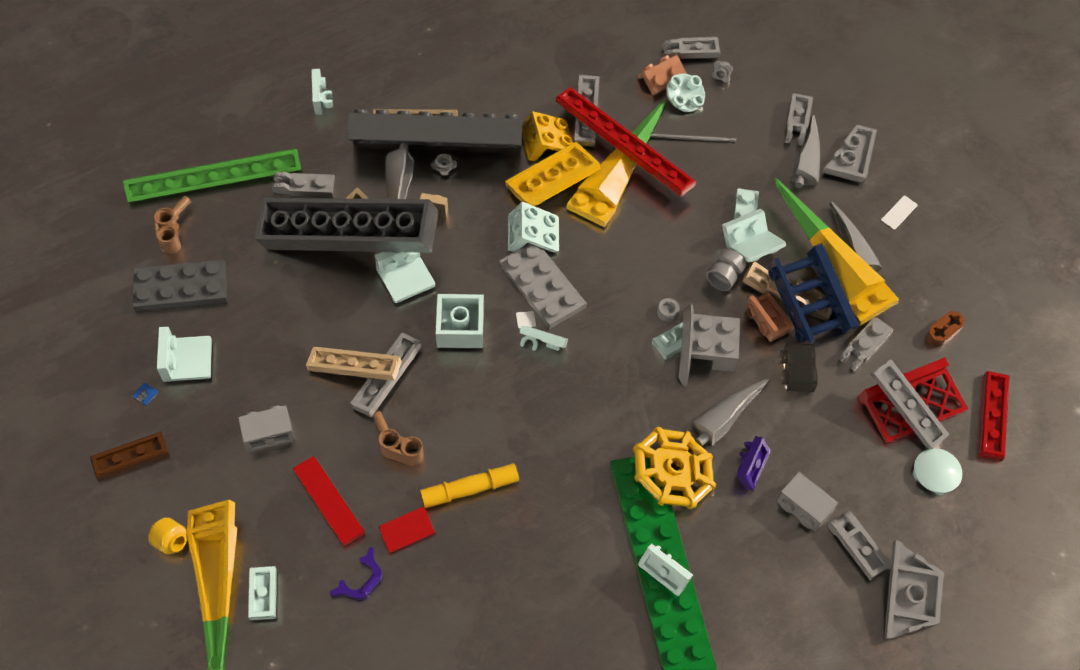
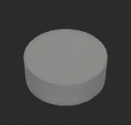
[656,298,680,322]

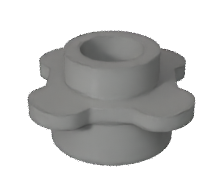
[711,61,733,83]
[431,154,457,176]

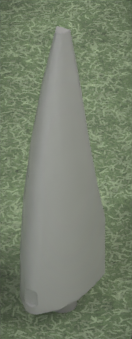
[790,114,820,188]
[386,143,414,199]
[830,202,882,272]
[691,379,770,446]

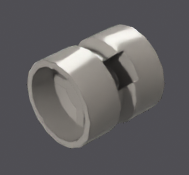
[706,249,746,291]

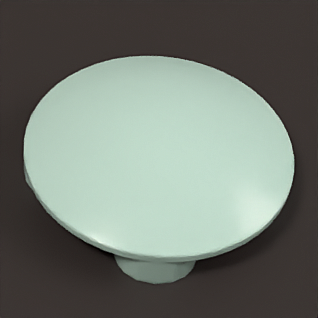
[666,74,705,112]
[913,448,962,495]

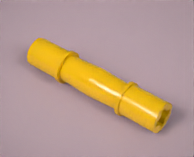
[420,463,519,509]

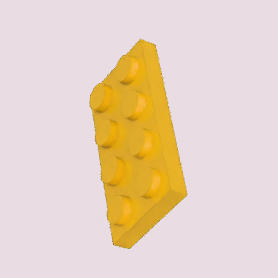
[505,142,601,206]

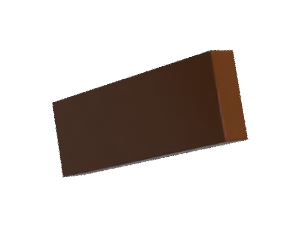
[90,432,169,480]

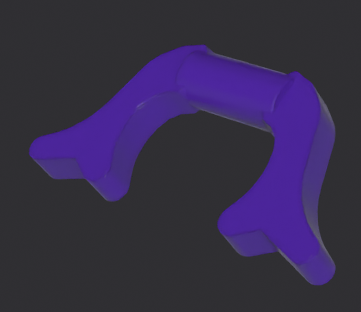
[330,547,382,600]

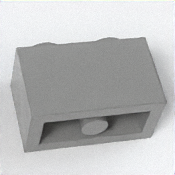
[238,405,295,452]
[777,472,838,532]

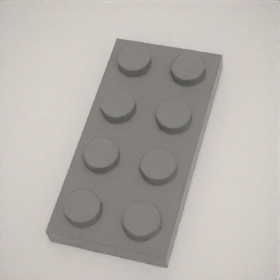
[499,244,587,329]

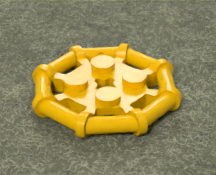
[633,427,716,509]

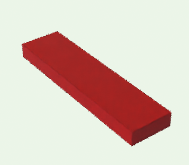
[979,371,1010,461]
[293,456,365,547]

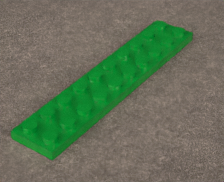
[610,456,717,670]

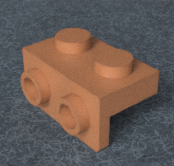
[637,55,687,96]
[745,292,795,342]

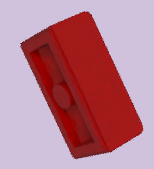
[379,507,435,554]

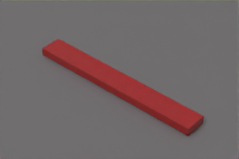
[556,87,696,197]

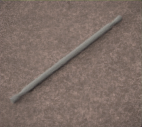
[650,134,736,142]

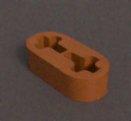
[926,311,965,346]

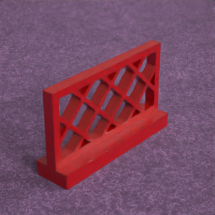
[857,357,968,444]

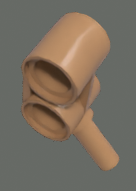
[154,196,191,254]
[372,411,424,466]

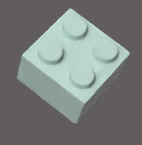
[436,294,484,348]

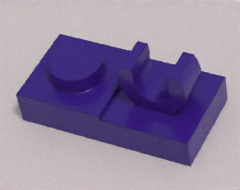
[737,436,771,490]

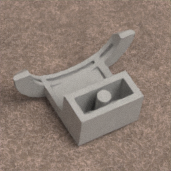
[678,304,740,387]

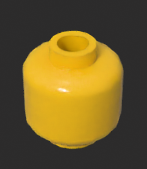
[148,517,187,555]

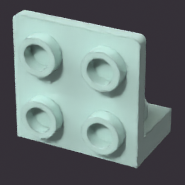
[508,202,559,253]
[722,209,786,262]
[374,252,435,303]
[157,327,212,382]

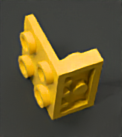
[522,111,573,161]

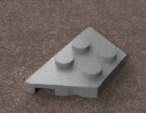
[884,540,944,639]

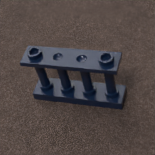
[768,243,859,349]

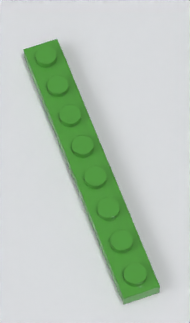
[123,148,301,202]

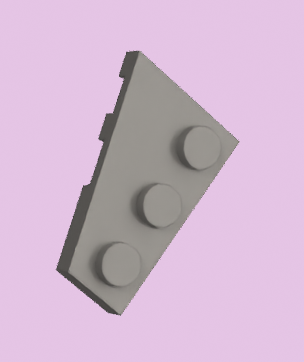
[823,125,877,183]

